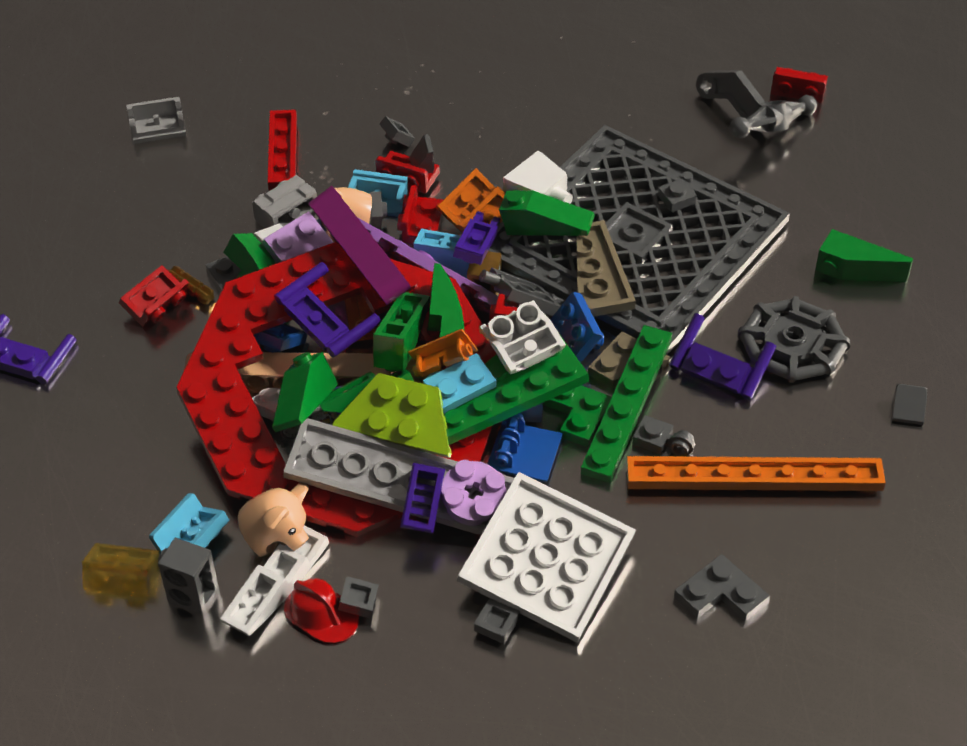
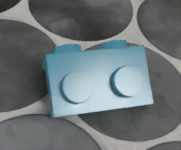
[423,353,497,414]
[149,493,230,554]

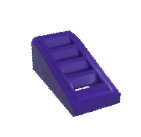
[400,463,445,534]

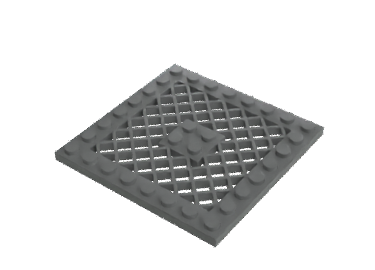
[488,125,790,355]

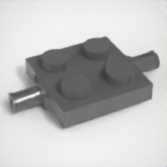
[479,268,565,316]

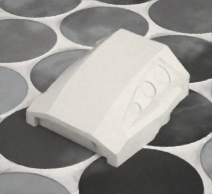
[479,300,566,375]

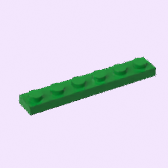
[581,325,672,483]

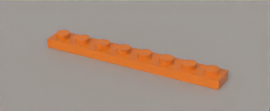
[627,456,886,491]

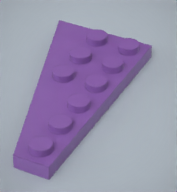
[357,217,514,315]

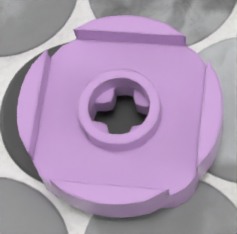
[440,460,507,526]

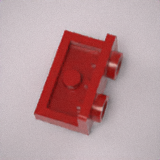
[375,151,440,194]
[119,265,189,327]

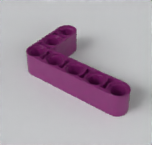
[308,186,411,305]

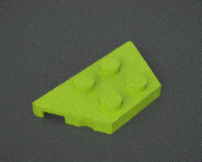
[333,373,452,458]

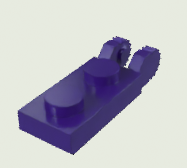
[453,211,501,265]

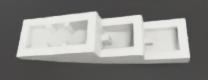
[220,525,330,636]

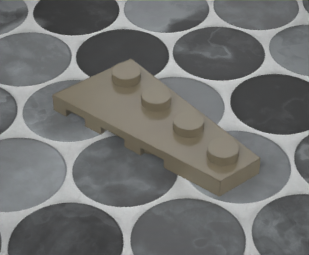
[576,220,636,317]

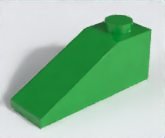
[499,190,595,236]
[815,229,913,282]
[373,292,430,372]
[272,352,338,432]

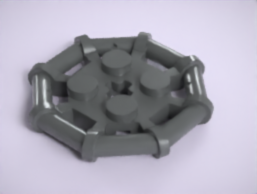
[737,296,850,383]

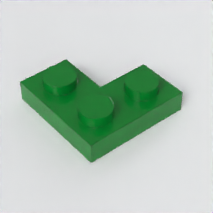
[545,385,612,448]

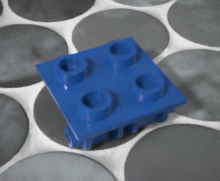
[487,413,563,483]

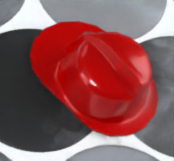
[284,578,359,643]

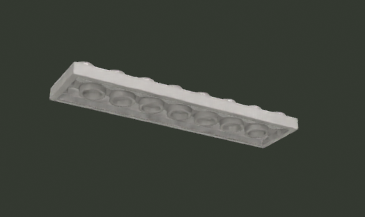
[283,418,515,535]

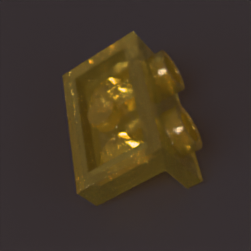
[82,543,159,598]

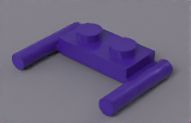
[274,262,381,358]
[669,313,777,400]
[0,314,77,384]

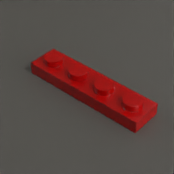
[267,109,297,191]

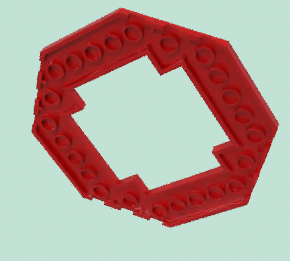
[176,242,496,537]

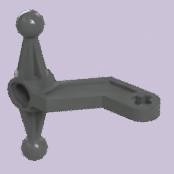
[696,70,817,138]

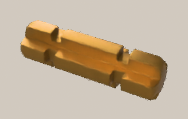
[168,266,215,305]

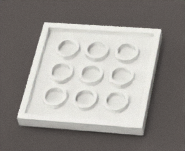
[457,472,636,643]

